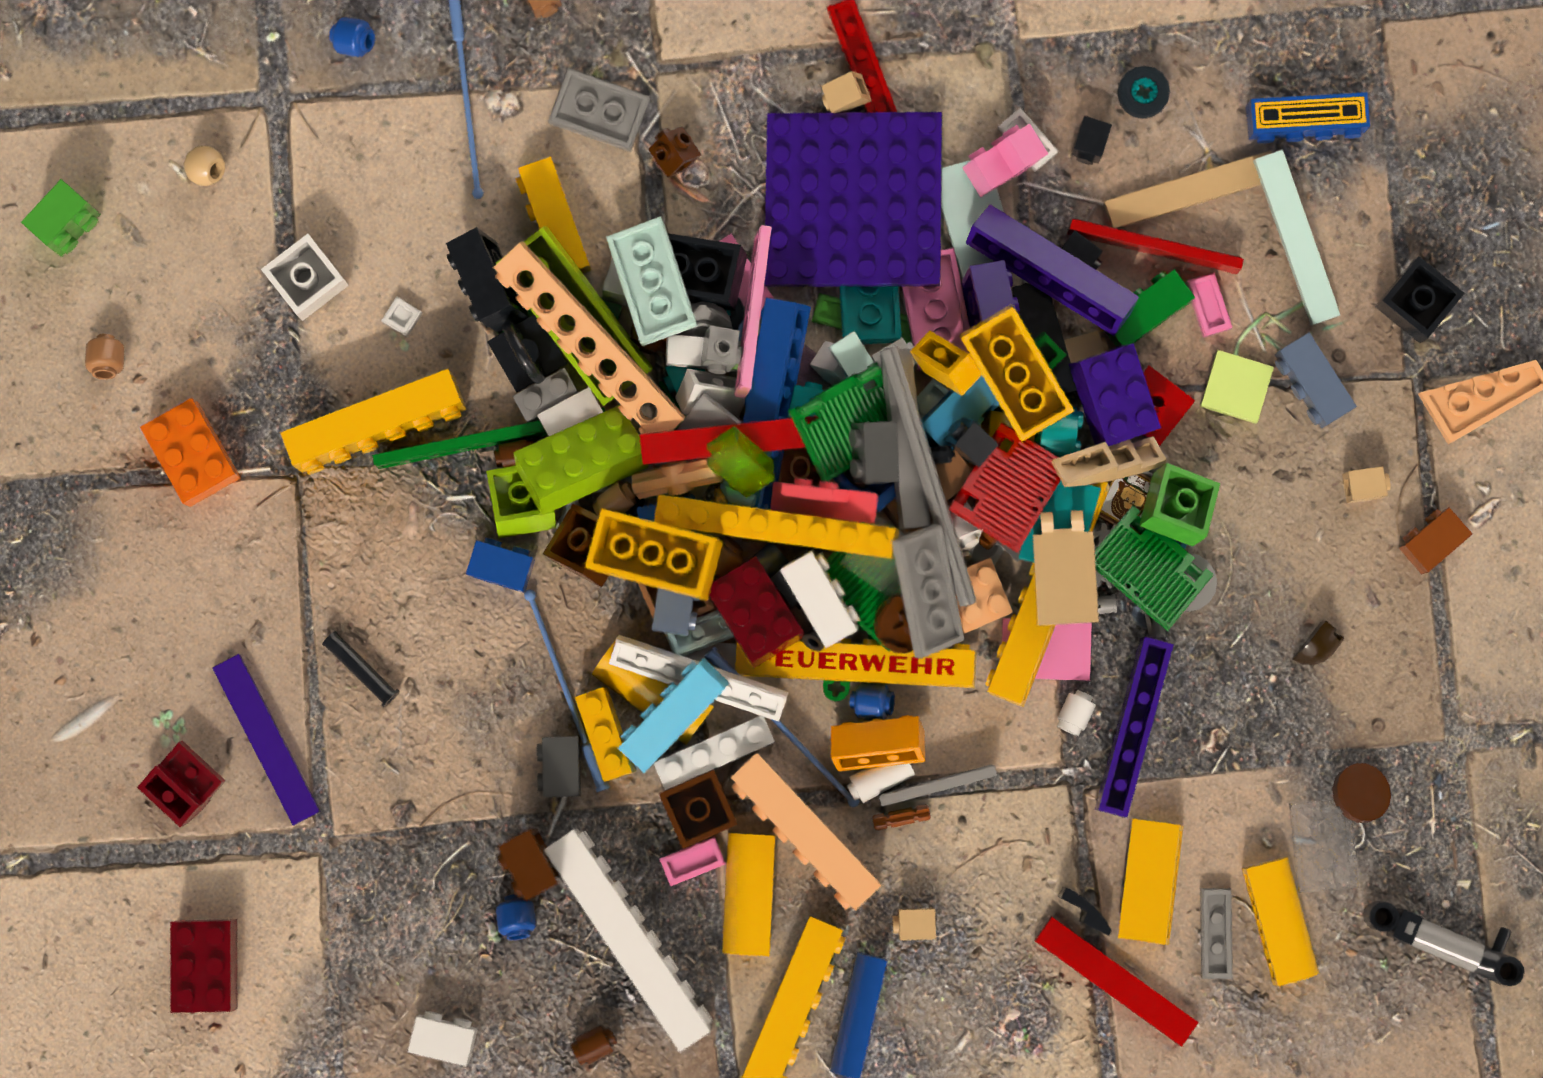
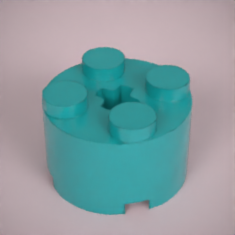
[1034,406,1084,457]

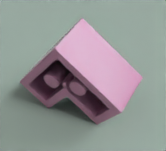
[962,124,1048,197]

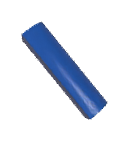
[829,951,887,1078]

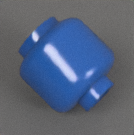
[329,17,375,58]
[849,682,895,721]
[496,894,536,940]

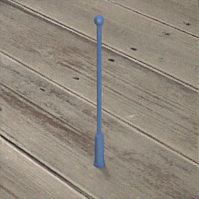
[448,0,484,199]
[524,589,610,793]
[704,646,859,807]

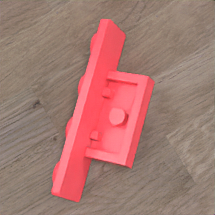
[771,478,878,523]

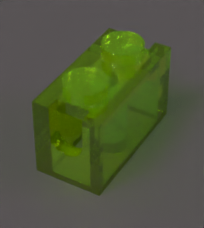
[707,426,774,498]

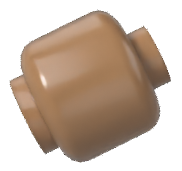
[85,334,124,380]
[713,536,743,580]

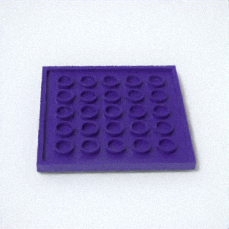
[764,112,942,287]

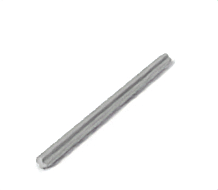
[882,346,976,607]

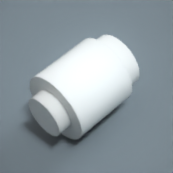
[1057,690,1096,736]

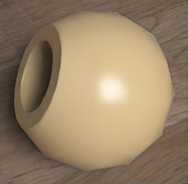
[183,146,225,186]

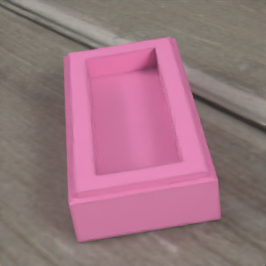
[1185,273,1232,338]
[660,836,726,887]

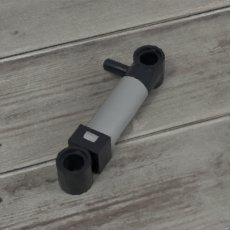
[1363,901,1525,987]

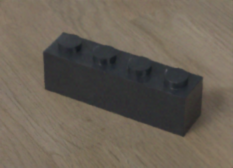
[1011,283,1077,397]

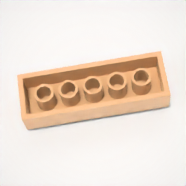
[731,753,882,911]

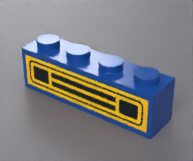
[1246,92,1370,144]

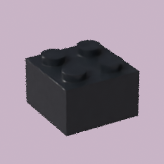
[1375,256,1465,344]

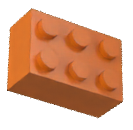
[140,398,241,507]

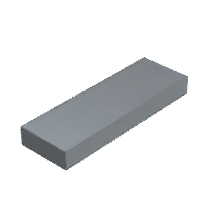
[1200,888,1233,979]

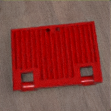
[948,422,1061,553]

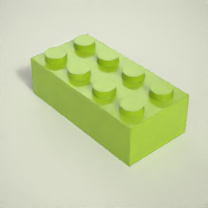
[514,404,648,516]

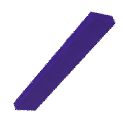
[212,654,321,826]

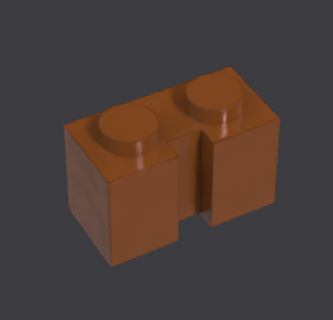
[1399,507,1473,575]

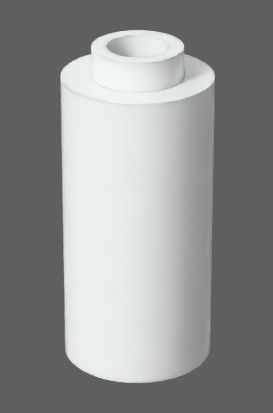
[847,763,915,803]

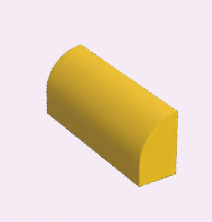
[592,638,715,745]
[1118,819,1184,945]
[722,833,775,956]
[1241,857,1319,986]

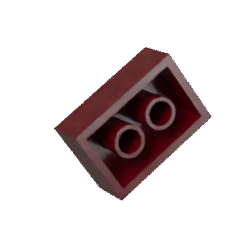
[709,556,804,668]
[170,919,237,1013]

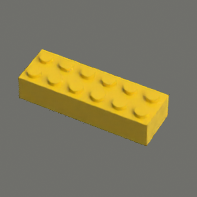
[280,369,467,475]

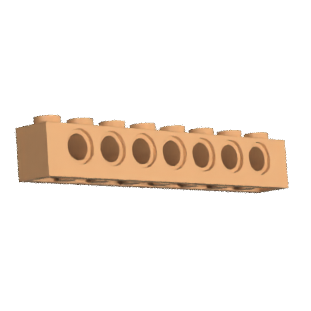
[493,242,686,434]

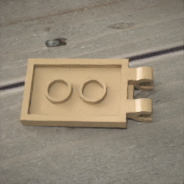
[1033,510,1099,626]

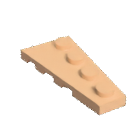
[1418,360,1543,444]

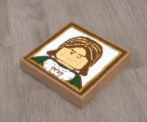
[1098,473,1151,535]

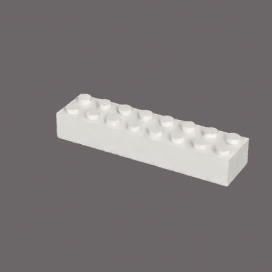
[544,829,713,1052]

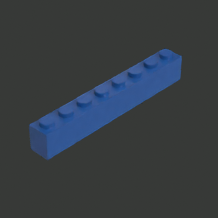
[728,298,811,510]

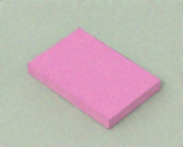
[1001,618,1092,681]

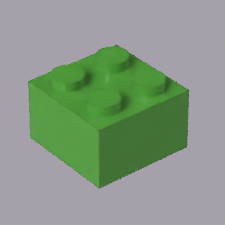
[21,179,101,257]
[1139,463,1221,547]

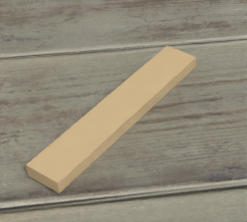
[1104,150,1272,229]

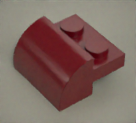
[137,741,226,828]

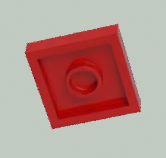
[1142,365,1195,447]

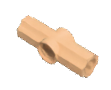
[631,457,723,499]

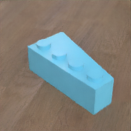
[618,658,730,773]

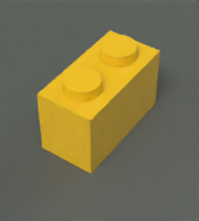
[910,330,982,396]

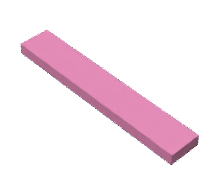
[734,225,771,399]

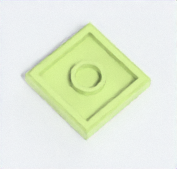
[1200,350,1274,424]

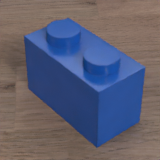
[466,537,535,593]

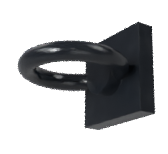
[487,315,568,393]

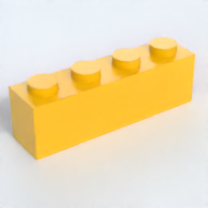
[515,156,592,273]

